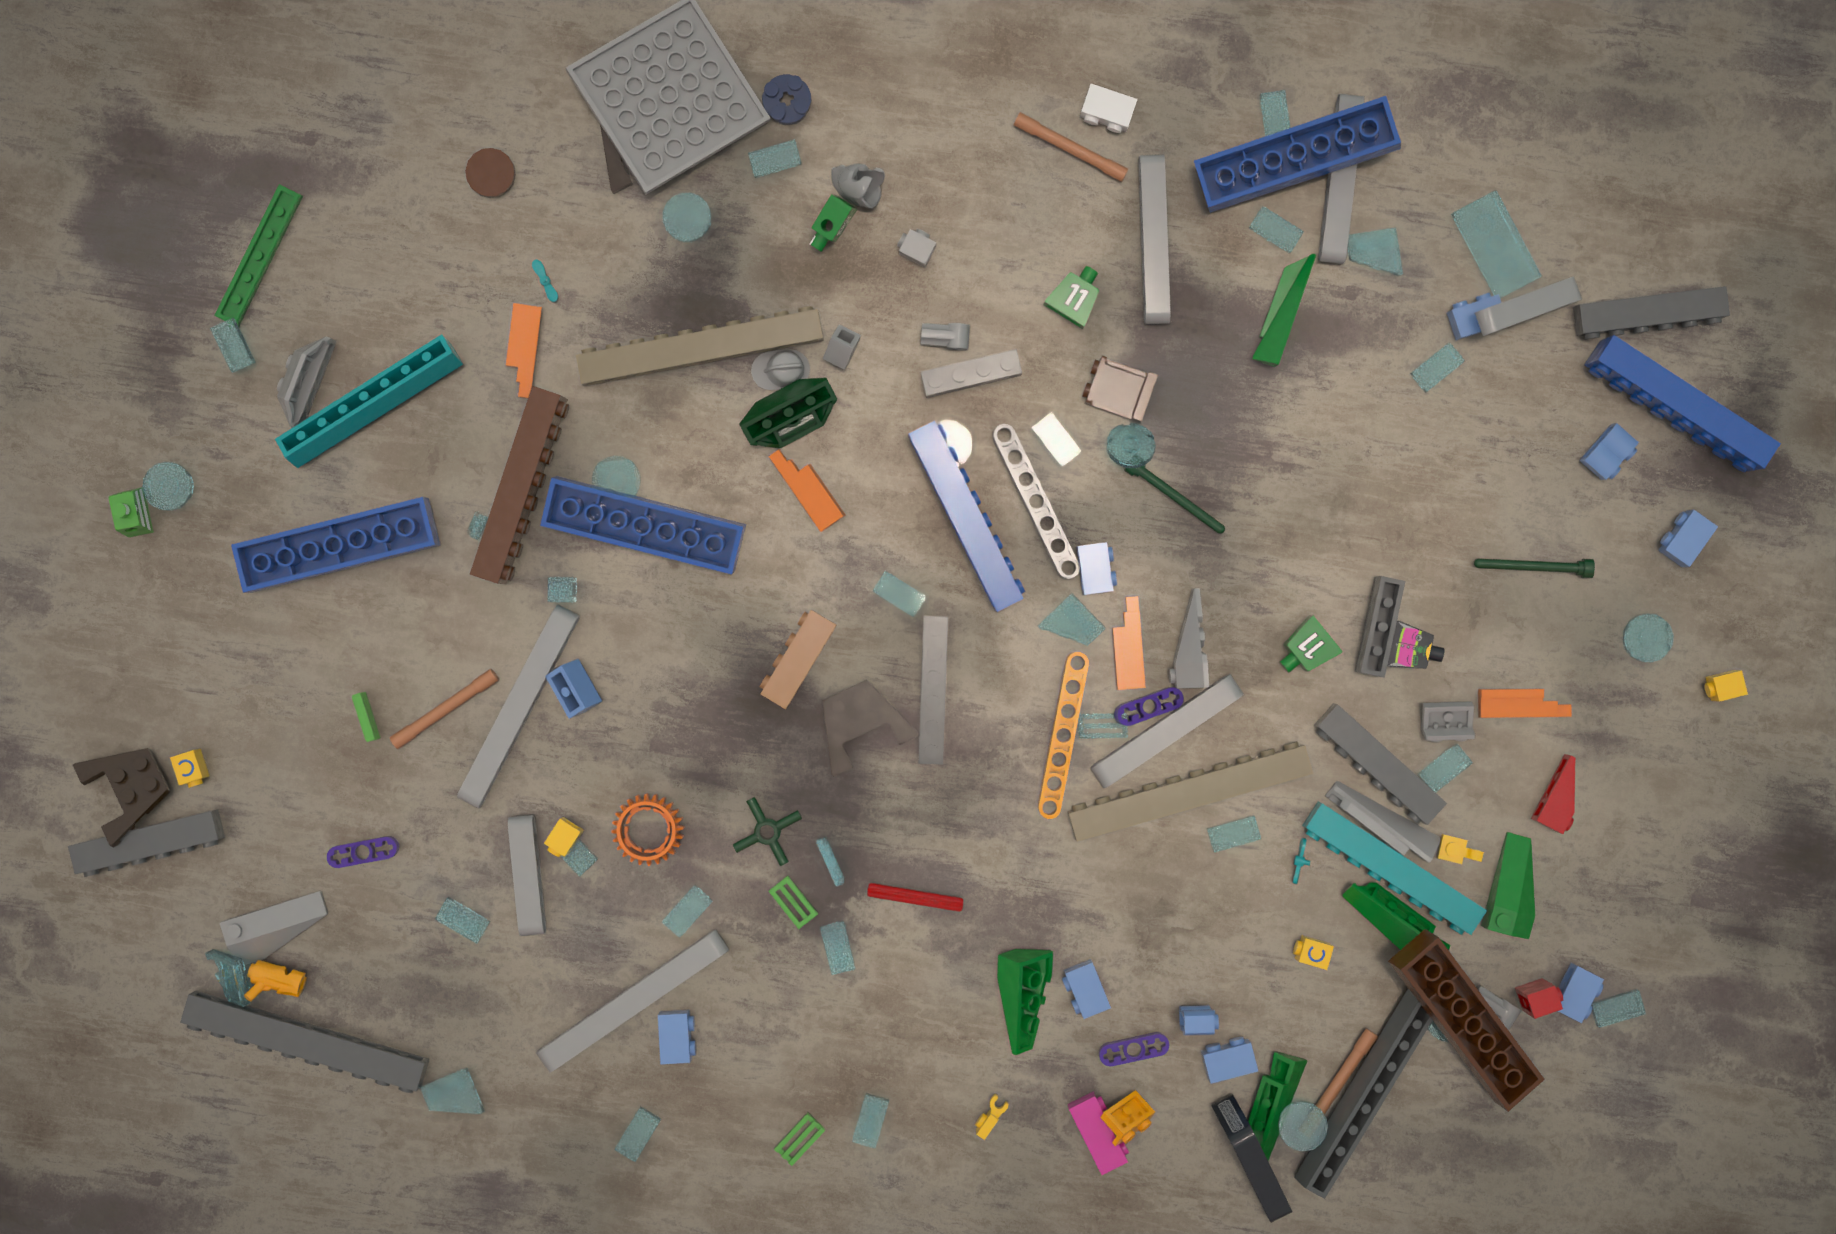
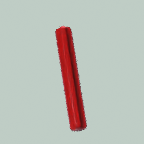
[867,883,964,912]

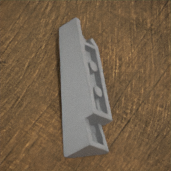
[1325,781,1440,863]

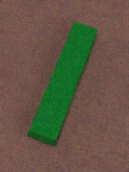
[214,184,303,328]

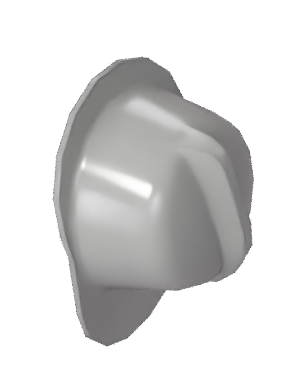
[751,349,810,390]

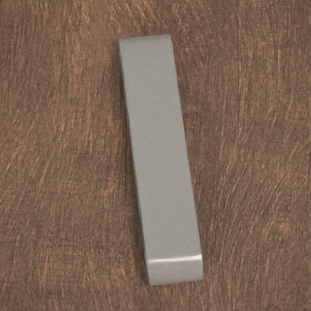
[1475,276,1582,336]
[508,815,546,936]

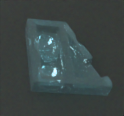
[1348,228,1403,276]
[1038,593,1106,646]
[205,949,251,1007]
[420,1067,485,1114]

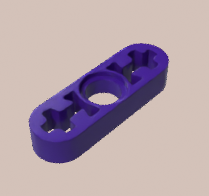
[1114,687,1184,726]
[327,836,399,868]
[1099,1032,1169,1067]

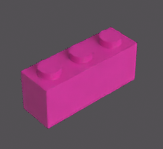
[1067,1092,1129,1175]

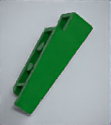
[1252,254,1316,367]
[1342,883,1451,950]
[1248,1052,1307,1161]

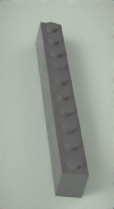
[1294,989,1433,1199]
[180,991,429,1093]

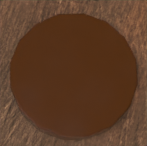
[465,148,516,198]

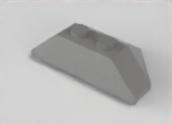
[277,336,337,428]

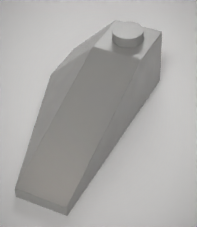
[1169,588,1209,688]
[220,891,328,966]

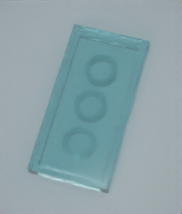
[1451,190,1542,298]

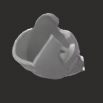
[831,163,885,208]

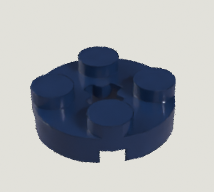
[762,74,812,125]

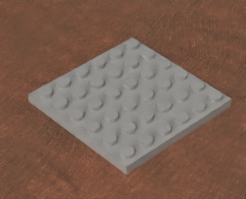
[566,0,771,195]

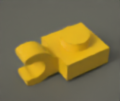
[1436,834,1484,864]
[975,1094,1009,1140]

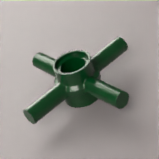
[733,797,802,866]

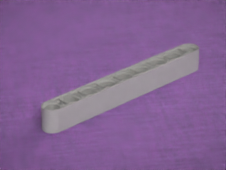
[457,605,580,809]
[536,929,729,1073]

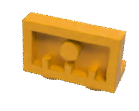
[1100,1090,1155,1147]

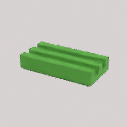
[352,692,381,742]
[769,876,818,929]
[774,1112,825,1166]

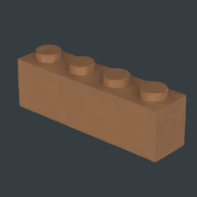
[760,610,837,709]

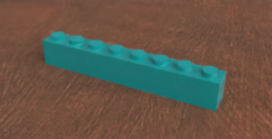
[275,334,463,468]
[1302,801,1487,935]

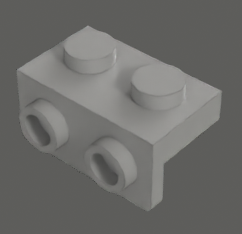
[1421,702,1475,742]

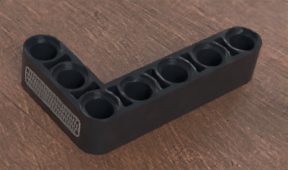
[1211,1094,1293,1223]

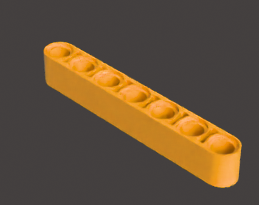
[1038,652,1089,819]

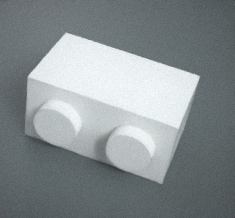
[1080,84,1137,133]

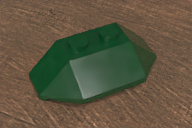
[739,378,837,448]

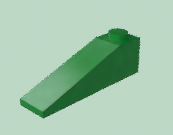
[1481,832,1535,939]
[997,949,1053,1055]

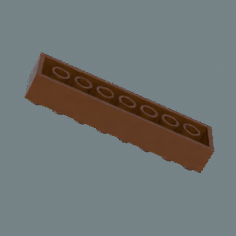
[470,386,569,584]
[1388,929,1545,1112]

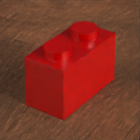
[1515,978,1564,1019]

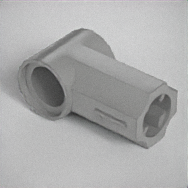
[921,323,970,350]
[1477,985,1522,1031]

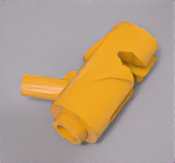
[244,960,307,1002]

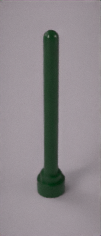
[1124,455,1225,534]
[1474,558,1595,578]

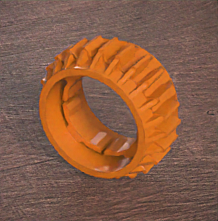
[611,793,685,866]

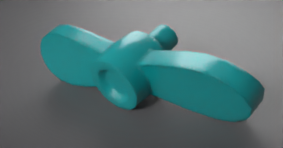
[532,259,558,302]
[1293,838,1310,884]

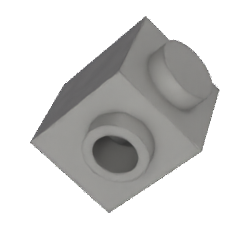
[897,229,936,268]
[823,324,861,370]

